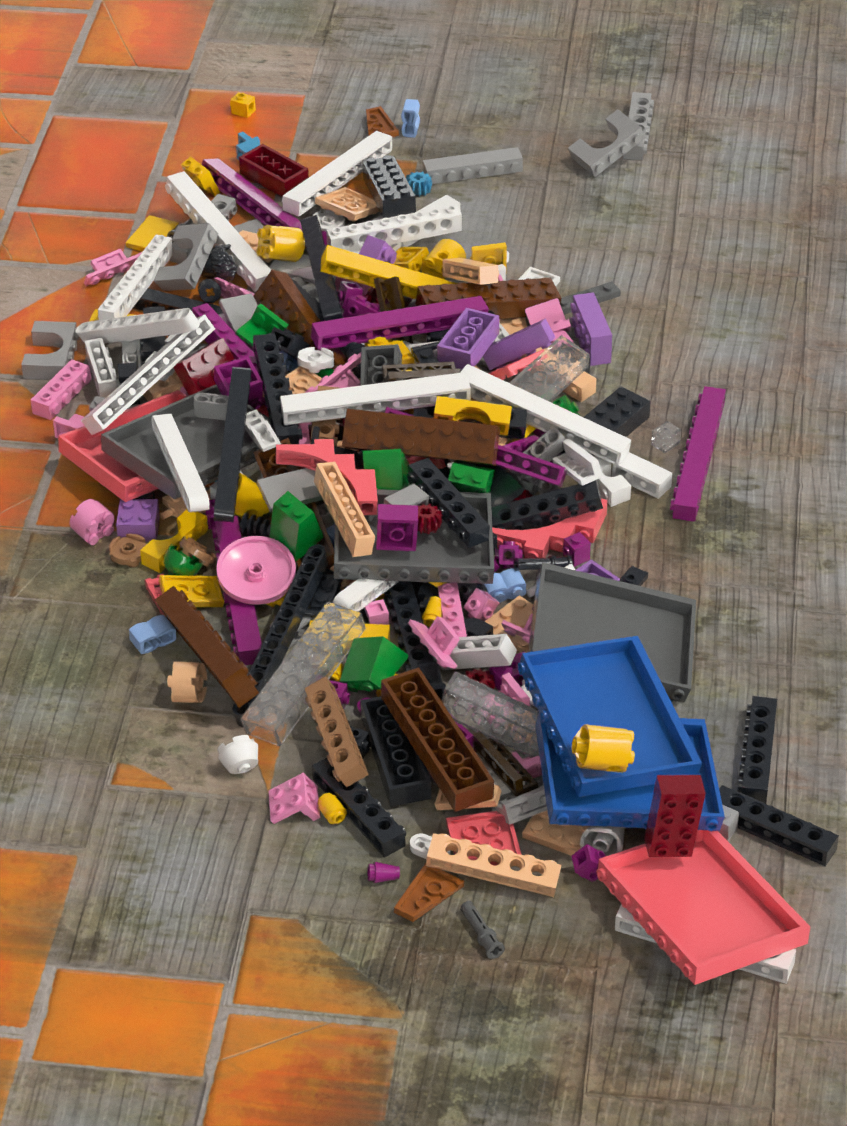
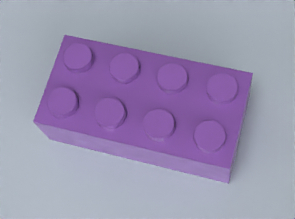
[570,292,612,366]
[437,308,499,370]

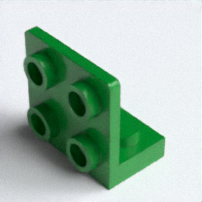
[235,304,289,347]

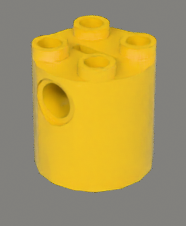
[256,225,305,262]
[421,239,466,279]
[235,473,270,520]
[571,724,635,773]

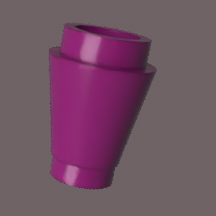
[367,861,400,883]

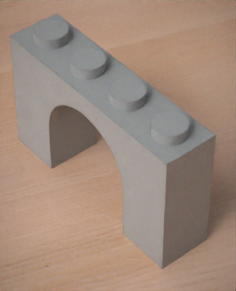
[568,109,645,177]
[154,223,219,291]
[21,321,80,380]

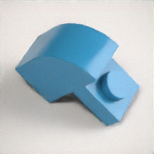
[236,131,260,160]

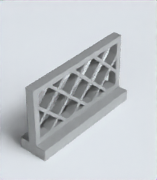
[490,778,547,825]

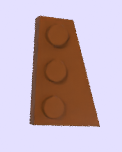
[366,106,399,137]
[394,863,464,922]

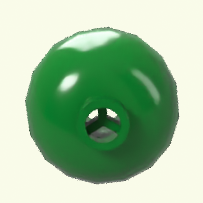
[163,544,203,576]

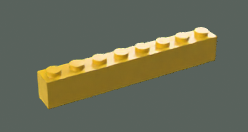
[320,245,458,299]

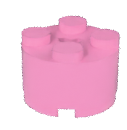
[70,499,114,545]

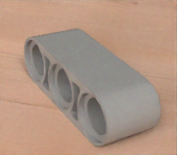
[194,393,229,420]

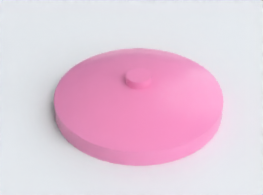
[217,536,296,605]

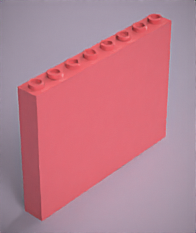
[58,390,188,502]
[596,830,810,985]

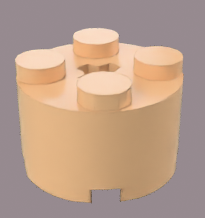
[167,661,207,703]

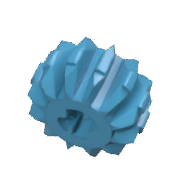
[406,172,432,197]

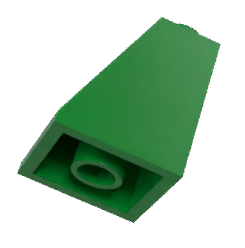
[363,449,409,490]
[448,462,495,493]
[269,491,324,562]
[339,636,409,692]

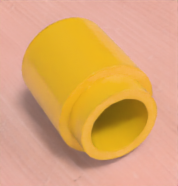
[318,793,347,824]

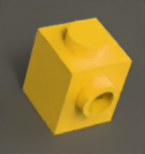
[230,92,256,118]

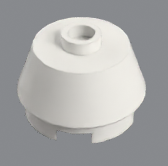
[218,735,258,774]

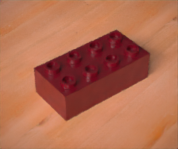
[239,143,309,197]
[644,775,706,857]

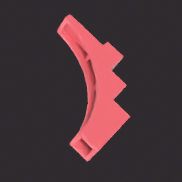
[276,439,378,515]
[492,499,607,558]

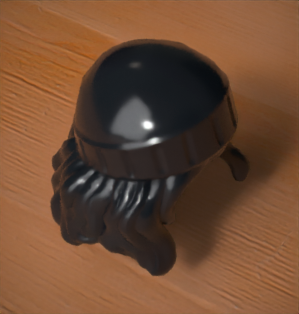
[201,244,237,282]

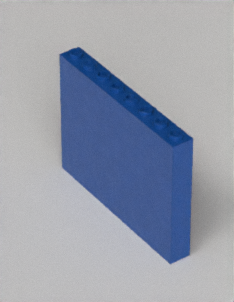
[518,636,702,797]
[535,713,725,831]

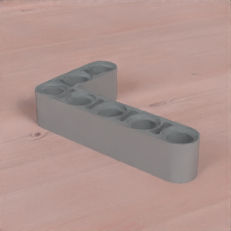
[523,428,566,494]

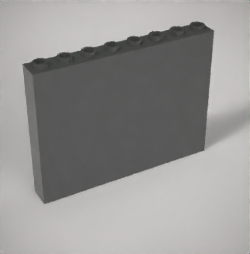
[101,385,271,499]
[334,489,494,584]
[528,562,696,702]

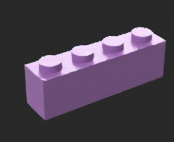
[483,318,555,370]

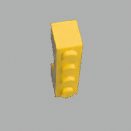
[434,396,512,436]
[140,509,208,573]

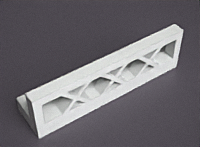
[552,439,603,486]

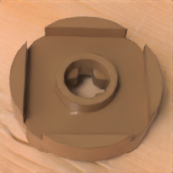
[109,534,146,568]
[179,536,217,567]

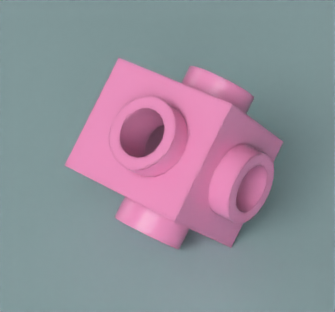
[463,588,499,621]

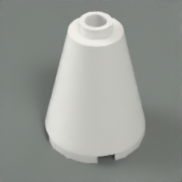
[580,826,625,856]

